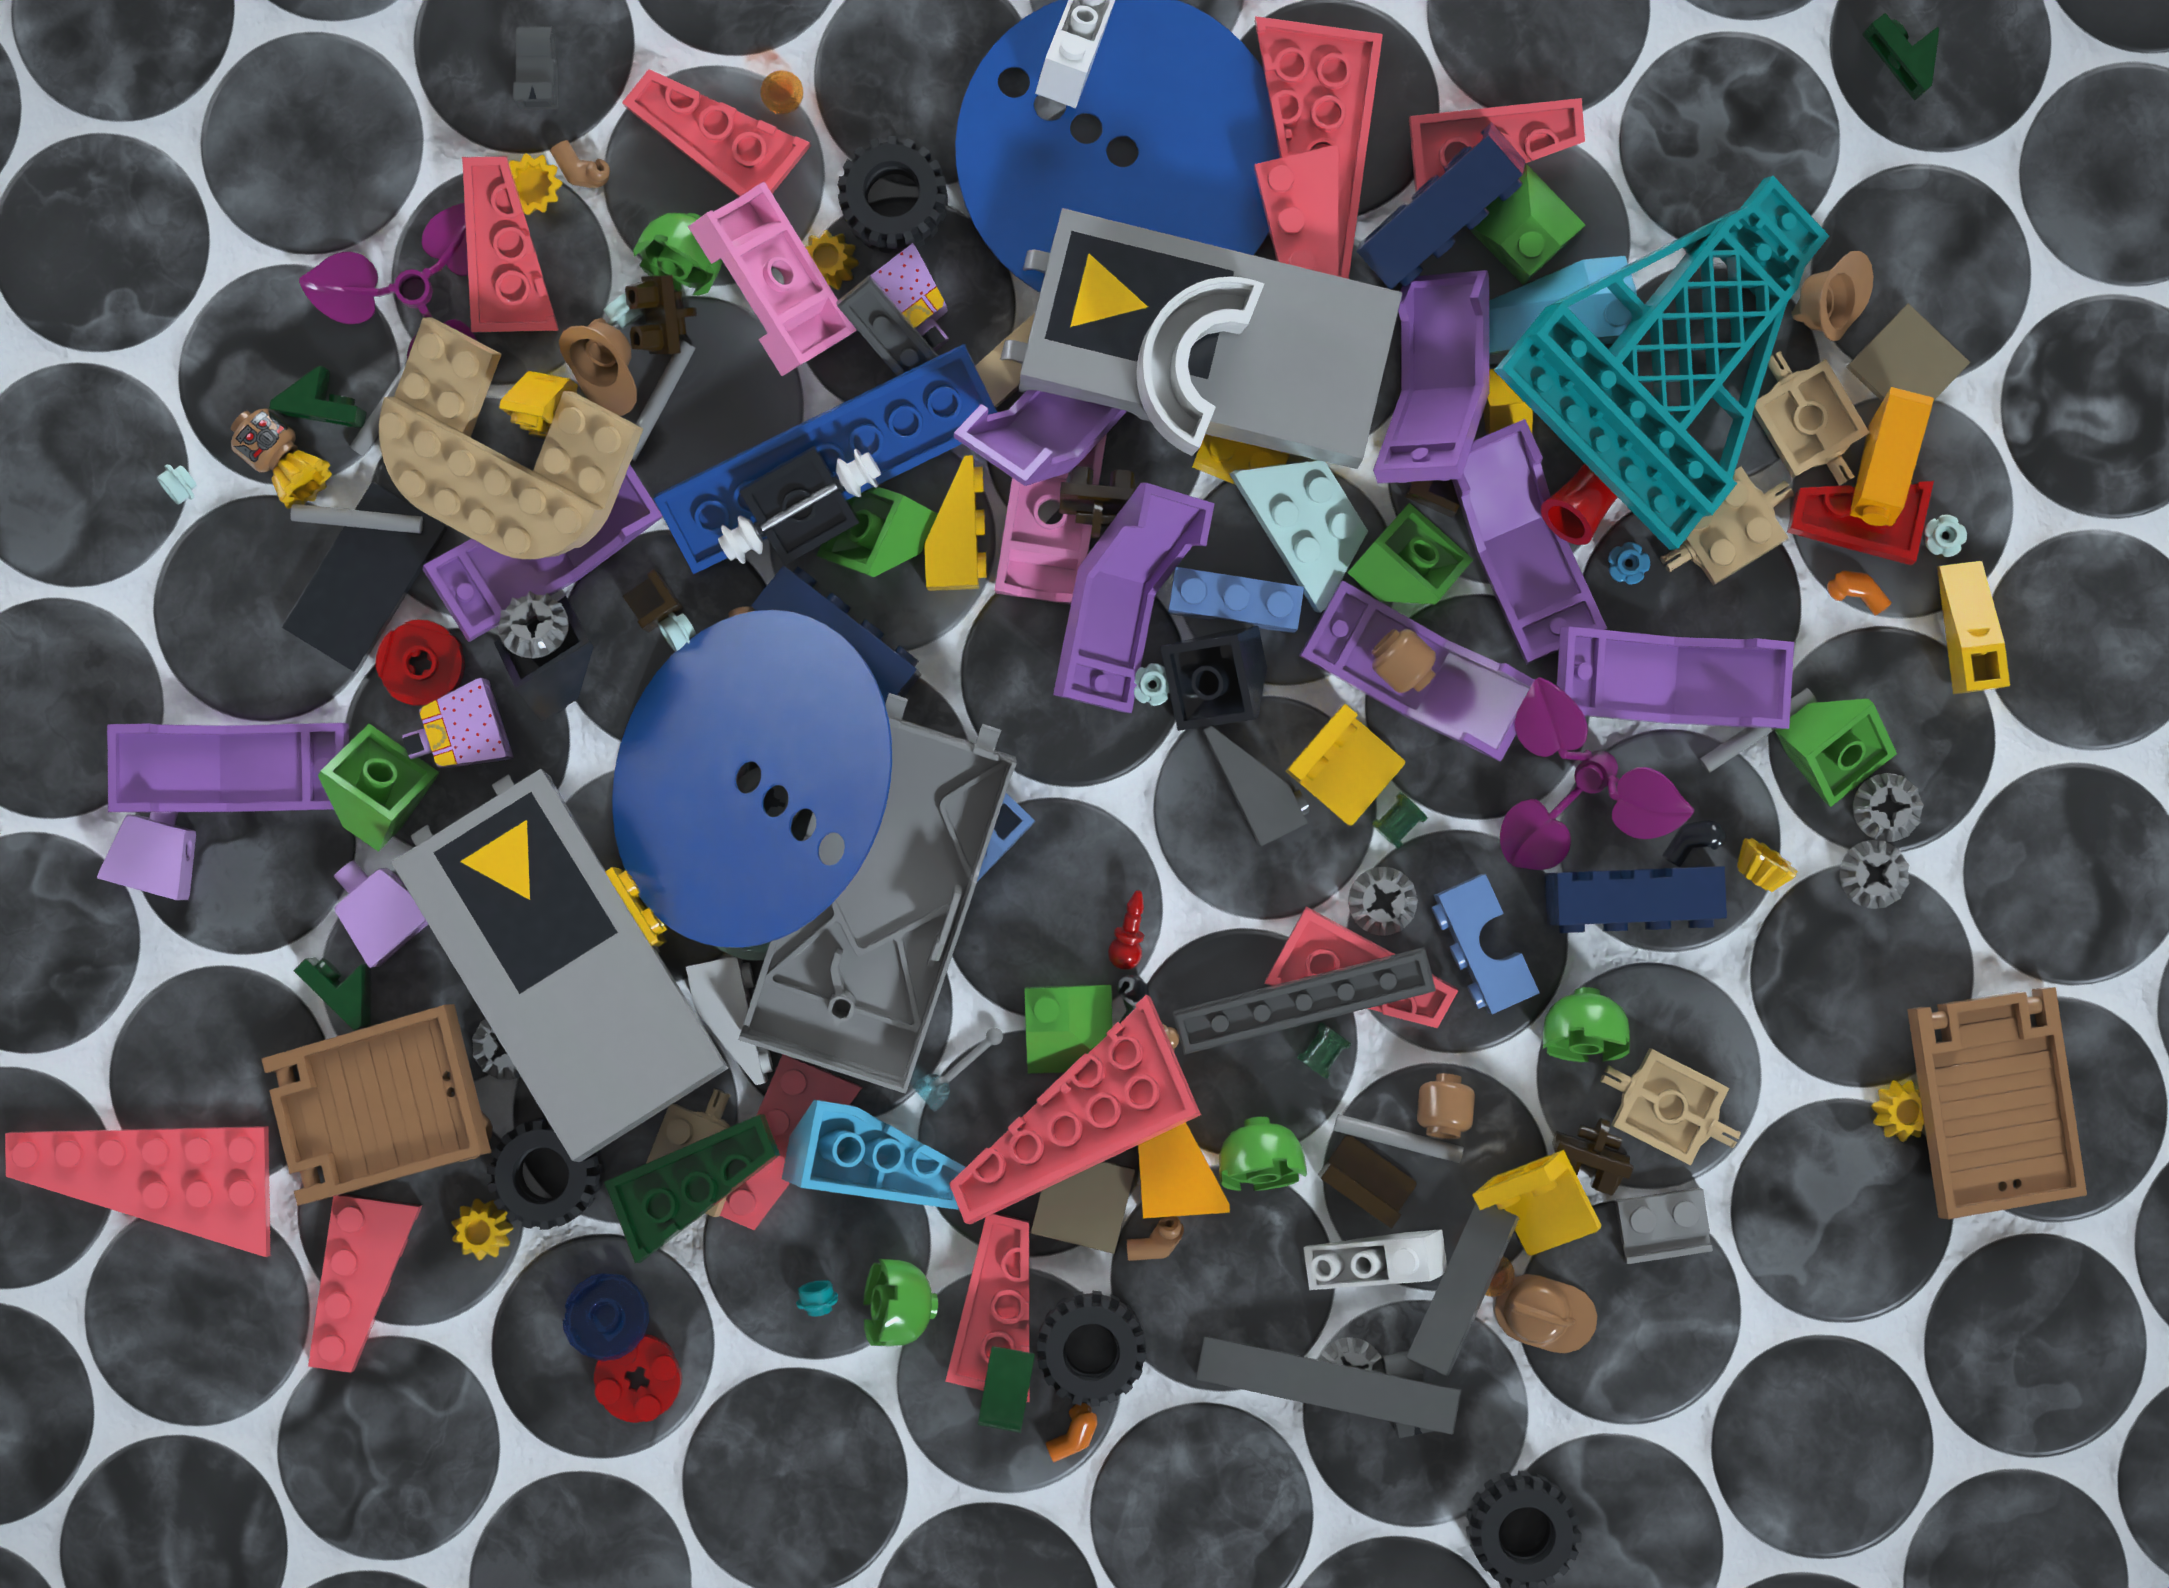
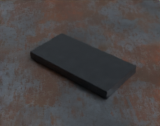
[282,481,448,673]

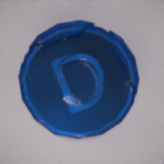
[563,1273,649,1361]

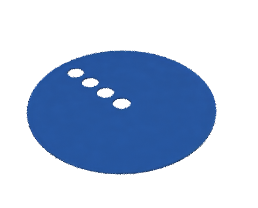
[955,0,1280,293]
[612,610,892,948]

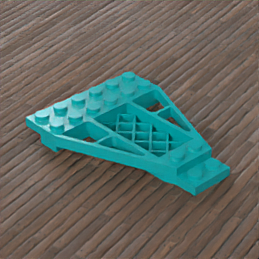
[1494,175,1829,550]

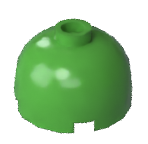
[633,213,723,296]
[1543,987,1630,1062]
[1219,1117,1307,1191]
[863,1259,938,1347]

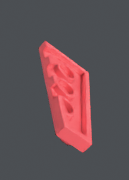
[622,69,811,197]
[1409,98,1585,193]
[1254,144,1339,276]
[462,156,559,332]
[1264,906,1458,1028]
[720,1054,863,1230]
[308,1194,423,1373]
[945,1213,1030,1402]

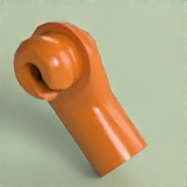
[1827,571,1892,616]
[1045,1403,1098,1462]

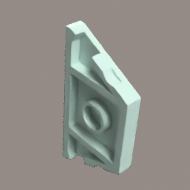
[1230,460,1368,613]

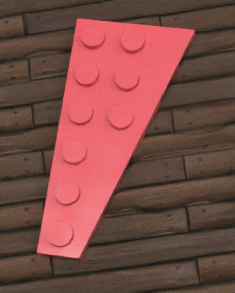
[1254,16,1383,279]
[949,995,1201,1224]
[5,1126,271,1257]

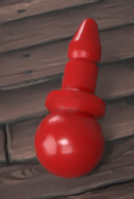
[1108,890,1144,970]

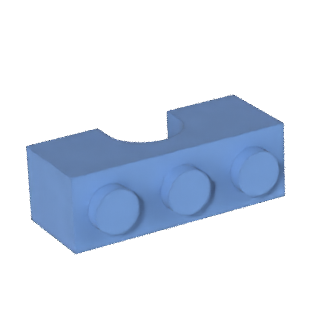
[1168,567,1304,634]
[1432,874,1539,1014]

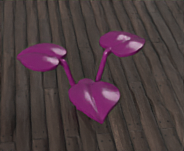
[299,203,477,360]
[1500,677,1694,870]

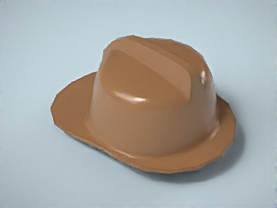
[1791,251,1874,341]
[559,318,637,416]
[1495,1274,1597,1353]

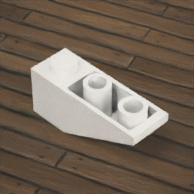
[1035,0,1115,108]
[686,956,773,1085]
[1304,1230,1447,1290]

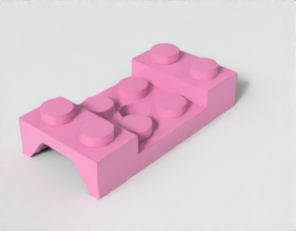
[688,182,857,376]
[995,434,1107,605]

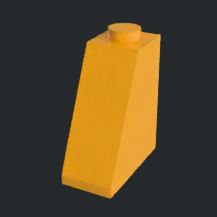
[1850,387,1934,526]
[1138,1122,1230,1218]

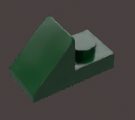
[1862,13,1939,101]
[269,365,367,429]
[293,957,371,1031]

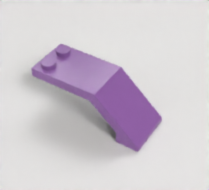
[1373,270,1489,483]
[954,390,1127,486]
[1452,419,1607,665]
[422,465,662,642]
[1053,483,1215,713]
[1299,580,1534,761]
[1557,626,1794,729]
[107,723,349,812]

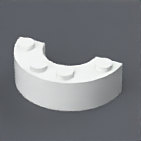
[1136,277,1264,456]

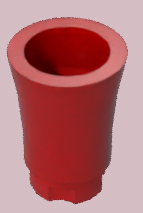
[1541,463,1618,545]

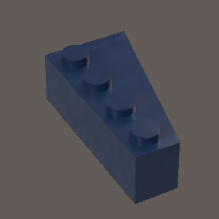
[1356,122,1525,289]
[751,565,922,704]
[1545,866,1727,933]

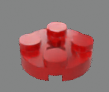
[376,619,465,706]
[594,1334,682,1423]

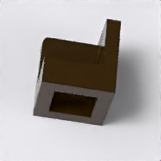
[1405,479,1459,518]
[623,569,684,633]

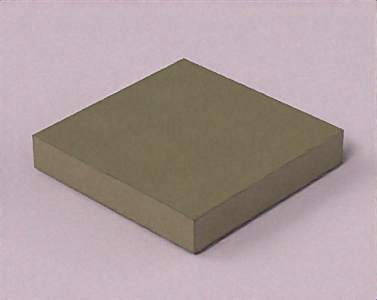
[1846,303,1971,401]
[1031,1161,1135,1254]

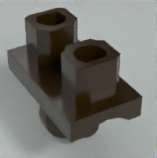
[625,275,697,354]
[1059,466,1136,538]
[1552,1118,1634,1196]

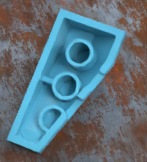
[1489,256,1637,355]
[781,1100,966,1210]

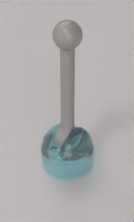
[912,1028,1003,1112]

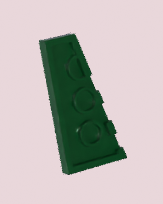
[604,1114,780,1263]

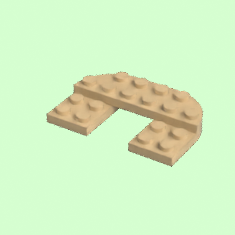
[379,317,643,559]

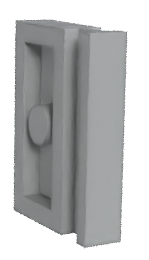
[1615,1188,1713,1264]

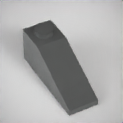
[1202,726,1310,847]

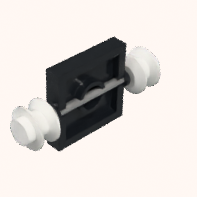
[718,446,881,566]

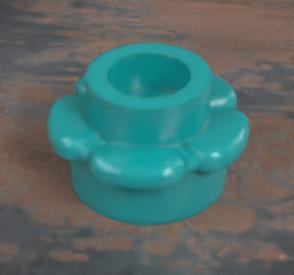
[796,1280,838,1317]

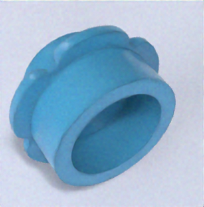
[1608,542,1650,585]

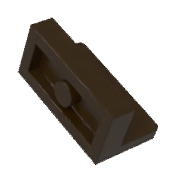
[1318,1134,1417,1229]

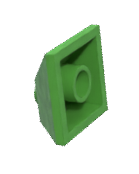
[1465,164,1586,285]
[816,487,938,577]
[1347,503,1474,604]
[1775,699,1897,807]
[318,724,439,852]
[1025,985,1113,1074]

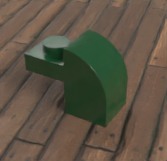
[978,1346,1035,1433]

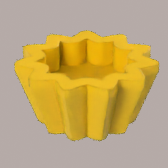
[509,153,563,215]
[805,230,859,290]
[271,450,332,509]
[1737,838,1798,892]
[1871,1080,1925,1142]
[451,1198,514,1261]

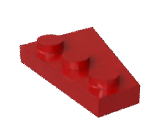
[1787,481,1934,565]

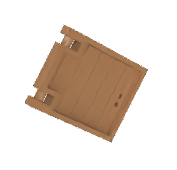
[1907,987,2087,1219]
[262,1004,491,1206]

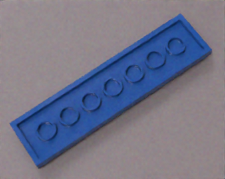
[653,344,998,574]

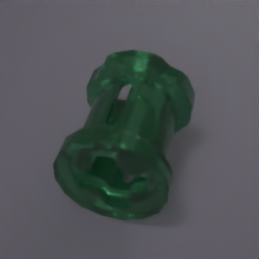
[1371,792,1428,849]
[1297,1022,1352,1079]

